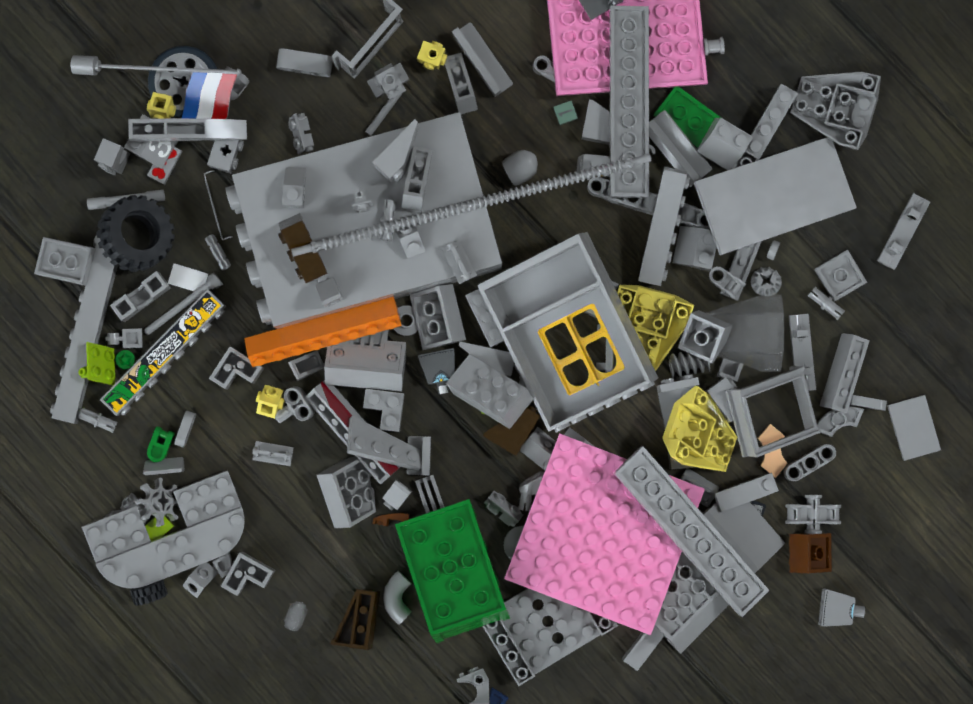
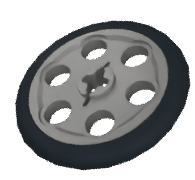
[148,46,217,118]

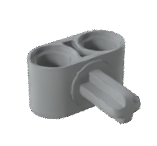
[275,386,315,423]

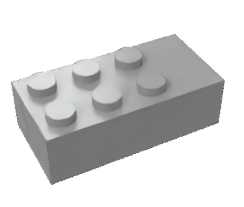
[446,354,533,429]

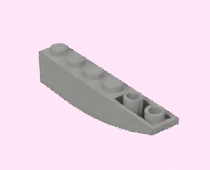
[731,84,798,169]
[128,118,247,142]

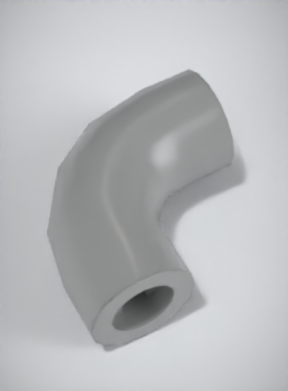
[383,571,412,625]

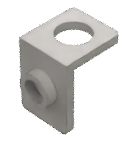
[183,562,218,598]

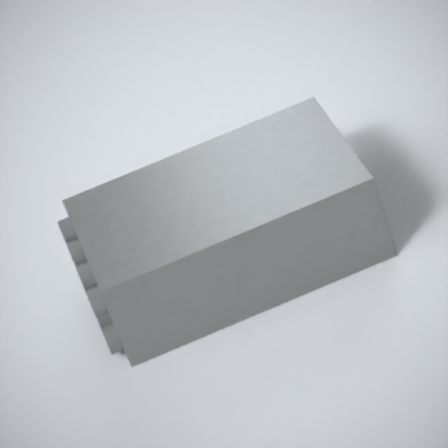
[226,112,502,329]

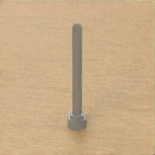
[144,272,223,335]

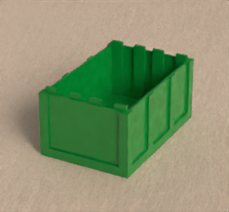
[395,499,510,643]

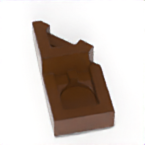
[373,513,410,526]

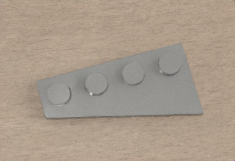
[347,416,421,471]

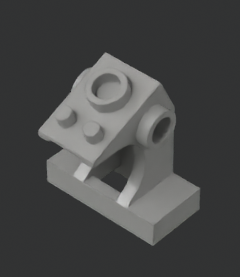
[367,63,410,100]
[457,667,489,704]

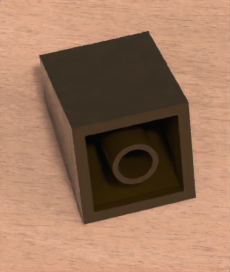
[483,405,540,456]

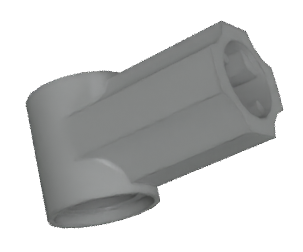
[533,56,555,83]

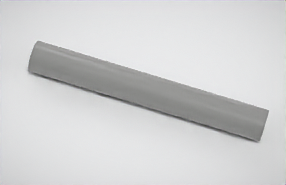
[365,93,403,136]

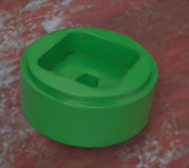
[116,350,136,369]

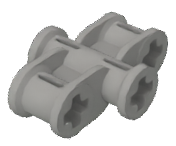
[785,495,841,534]

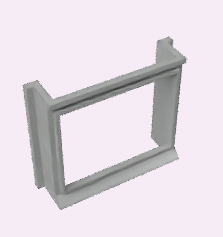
[332,0,404,79]
[725,365,820,457]

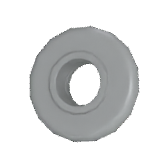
[394,306,418,336]

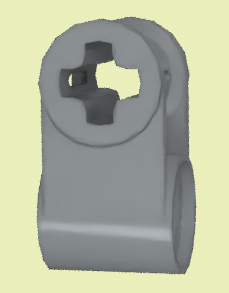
[709,267,746,300]

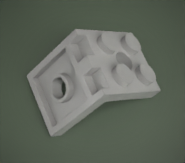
[656,374,699,429]

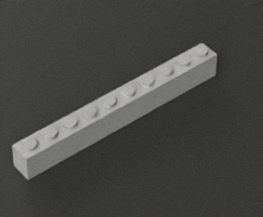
[50,235,125,424]

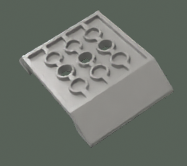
[655,552,729,654]
[483,588,618,686]

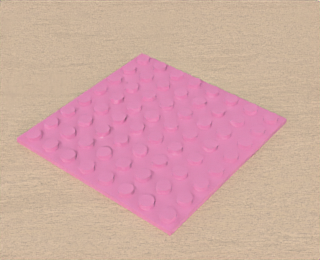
[504,433,705,635]

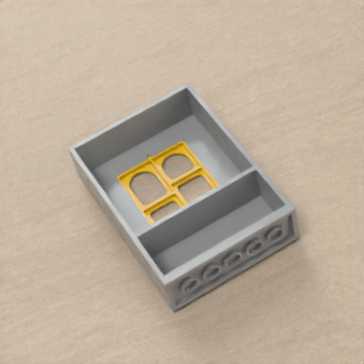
[477,232,659,432]

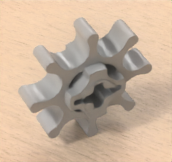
[135,478,179,527]

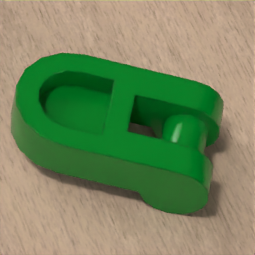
[147,426,175,462]

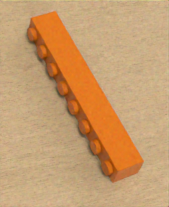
[244,297,402,367]

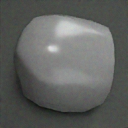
[502,150,538,186]

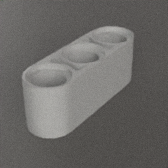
[276,49,333,77]
[783,444,836,481]

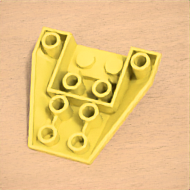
[617,285,694,371]
[662,386,737,472]

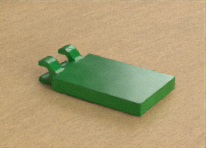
[653,87,720,149]

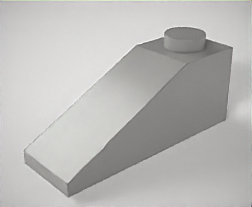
[445,53,478,114]
[402,146,433,211]
[459,342,514,377]
[714,473,779,512]

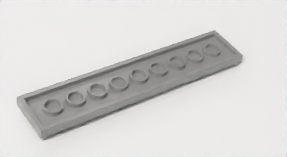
[610,6,649,198]
[613,446,769,617]

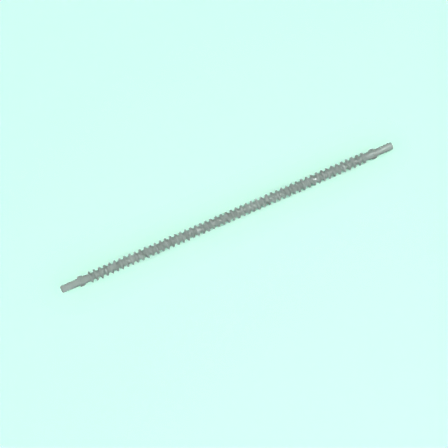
[291,154,651,257]

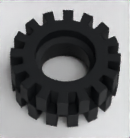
[130,579,168,606]

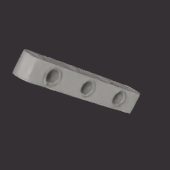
[587,177,710,230]

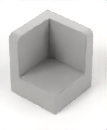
[717,358,743,383]

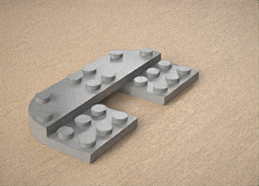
[82,470,244,588]

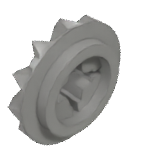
[751,267,782,296]

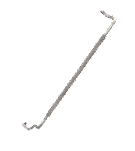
[204,170,233,240]

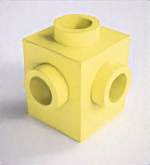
[417,41,448,70]
[147,92,176,119]
[256,385,285,419]

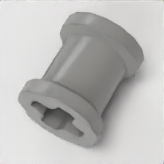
[703,37,725,56]

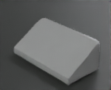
[143,457,185,475]
[680,468,719,508]

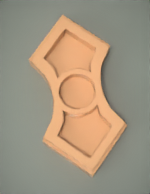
[757,424,788,478]

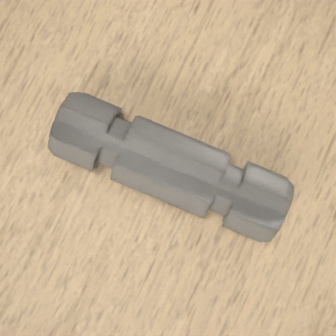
[205,234,231,270]

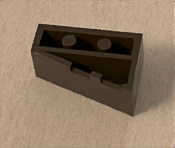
[278,213,328,283]
[330,588,380,650]

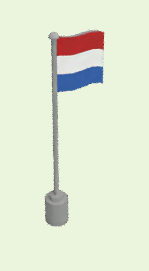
[71,55,242,119]

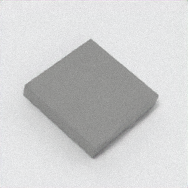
[814,250,867,302]

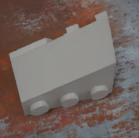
[317,456,376,528]

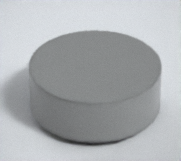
[767,240,780,260]

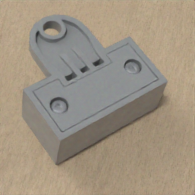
[324,330,406,391]

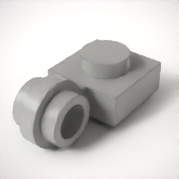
[105,328,143,348]

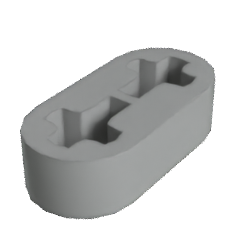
[850,395,887,411]
[175,411,196,448]

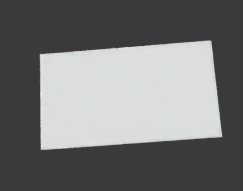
[168,264,208,291]

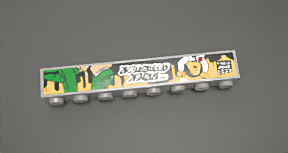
[100,289,226,416]

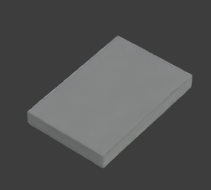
[34,237,95,286]
[887,395,941,461]

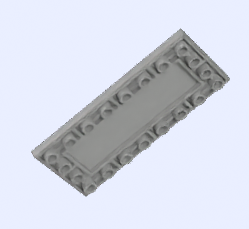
[694,137,857,255]

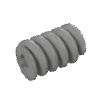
[669,352,710,378]

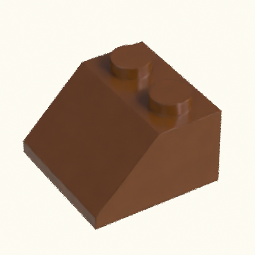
[789,533,832,573]

